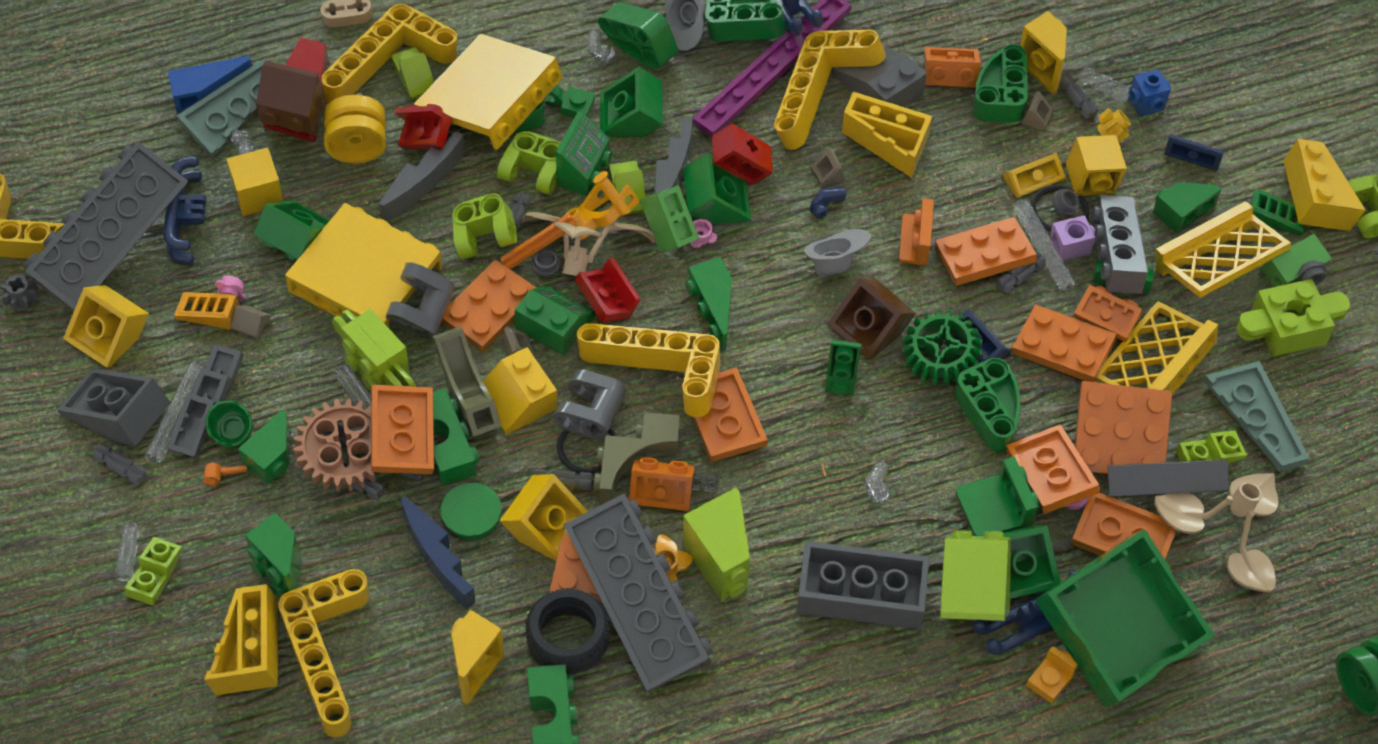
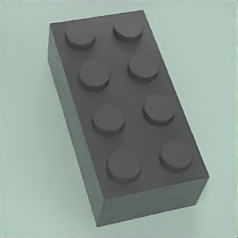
[796,541,929,629]

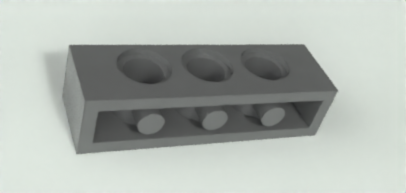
[1091,195,1148,294]

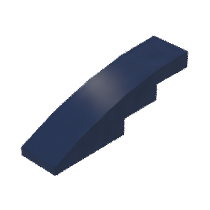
[401,496,475,610]

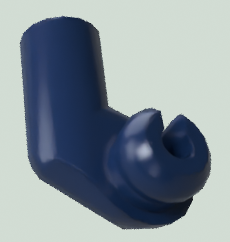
[810,186,846,218]

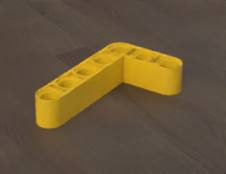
[321,4,458,104]
[774,30,886,150]
[0,173,65,259]
[577,323,721,417]
[278,569,370,738]

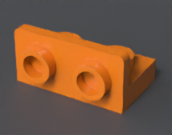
[924,47,981,87]
[899,198,934,266]
[1073,284,1142,342]
[629,457,695,511]

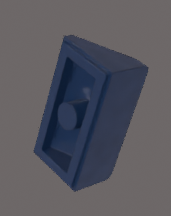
[1164,134,1224,171]
[953,308,1011,363]

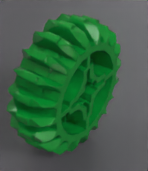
[902,309,982,387]

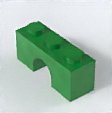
[433,388,480,487]
[527,664,579,744]

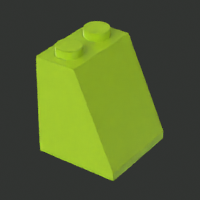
[682,487,750,601]
[941,530,1011,621]

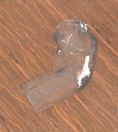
[587,29,614,63]
[232,129,254,155]
[864,460,890,503]

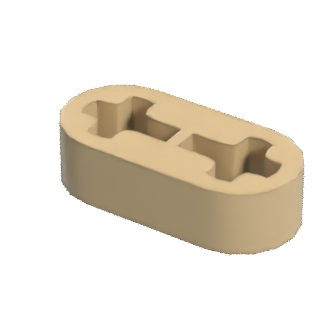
[320,0,372,27]

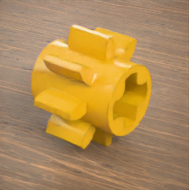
[1097,108,1132,143]

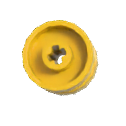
[324,95,386,164]

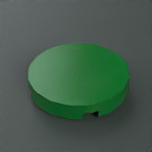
[441,483,502,541]

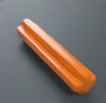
[500,214,577,269]

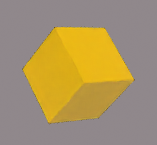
[1065,135,1127,196]
[227,148,283,216]

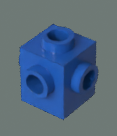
[1128,69,1171,117]

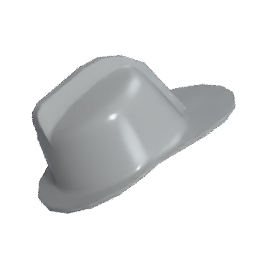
[665,0,706,51]
[804,229,871,277]

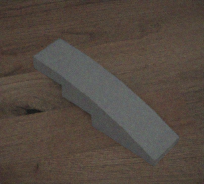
[655,116,693,194]
[379,131,466,221]
[166,344,244,458]
[1107,459,1229,496]

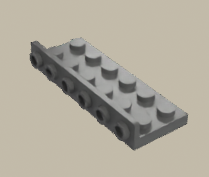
[23,141,188,312]
[564,493,713,693]

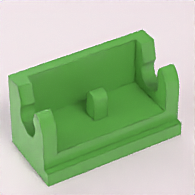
[640,185,699,253]
[1260,234,1332,287]

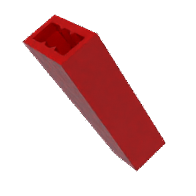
[263,37,329,142]

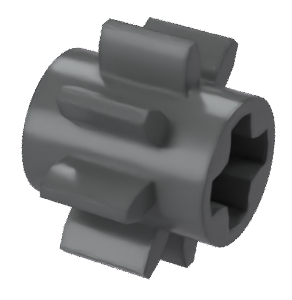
[1,274,39,311]

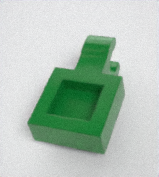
[545,85,595,118]

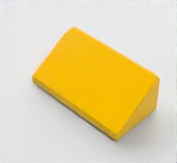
[1002,153,1067,198]

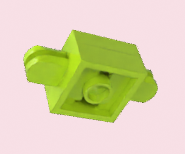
[1236,279,1350,357]
[332,309,416,391]

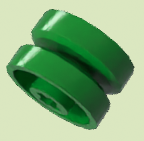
[1335,635,1378,717]

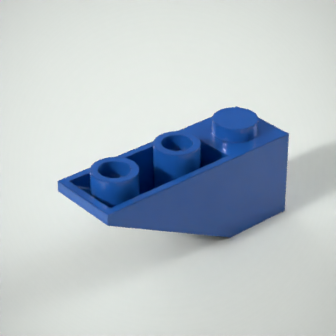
[168,56,252,114]

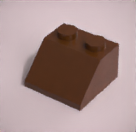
[256,60,324,134]
[827,277,916,360]

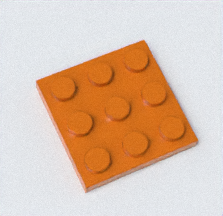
[1075,381,1172,475]

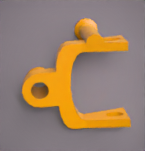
[564,171,640,240]

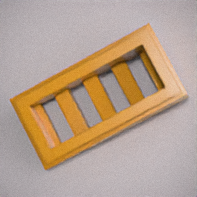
[174,292,239,330]

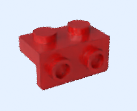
[395,104,452,150]
[575,258,640,323]

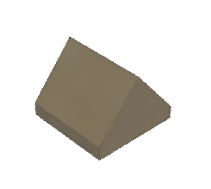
[1021,91,1053,130]
[811,148,845,187]
[231,305,271,339]
[501,327,534,357]

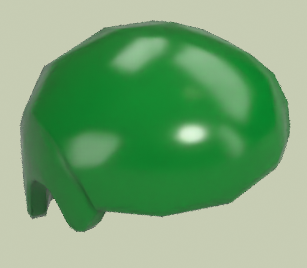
[205,400,254,448]

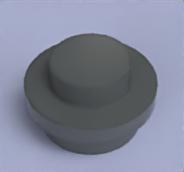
[1052,189,1079,216]
[532,249,560,277]
[1297,260,1326,285]

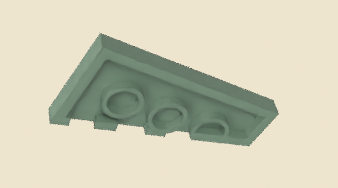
[177,58,268,159]
[1203,361,1310,472]

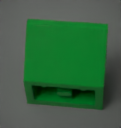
[245,513,302,598]

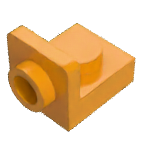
[1026,646,1078,704]

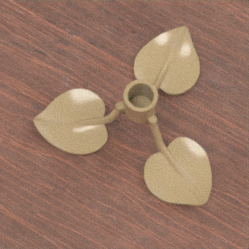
[522,212,655,276]
[1154,473,1279,593]

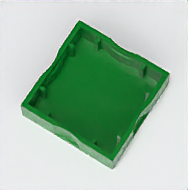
[1035,529,1215,707]

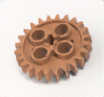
[293,398,384,492]

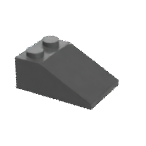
[831,46,927,107]
[57,368,171,446]

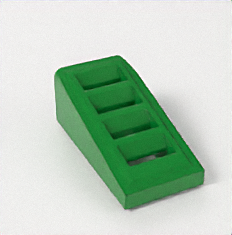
[1250,189,1304,235]

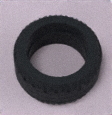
[526,588,609,675]

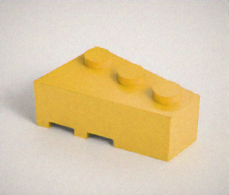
[842,92,932,178]
[1283,139,1365,231]
[204,584,278,695]

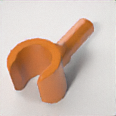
[204,462,247,486]

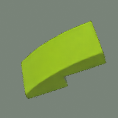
[1175,430,1247,464]
[124,537,182,606]

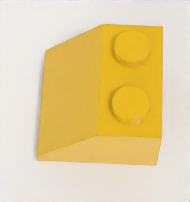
[1020,11,1067,95]
[63,285,149,368]
[483,347,558,435]
[500,474,588,561]
[451,610,504,705]

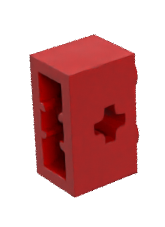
[712,123,773,185]

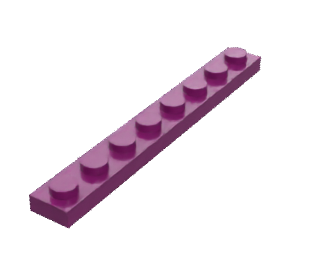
[693,0,851,138]

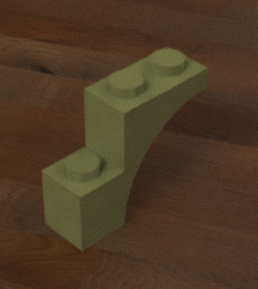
[432,327,501,437]
[594,412,680,503]

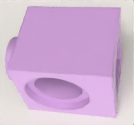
[1049,215,1096,262]

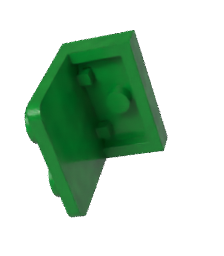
[956,456,1039,536]

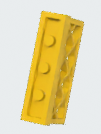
[1156,201,1291,298]
[1095,301,1218,396]

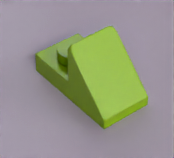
[391,47,434,101]
[609,161,646,215]

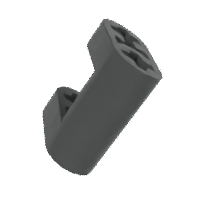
[386,262,455,339]
[553,369,626,439]

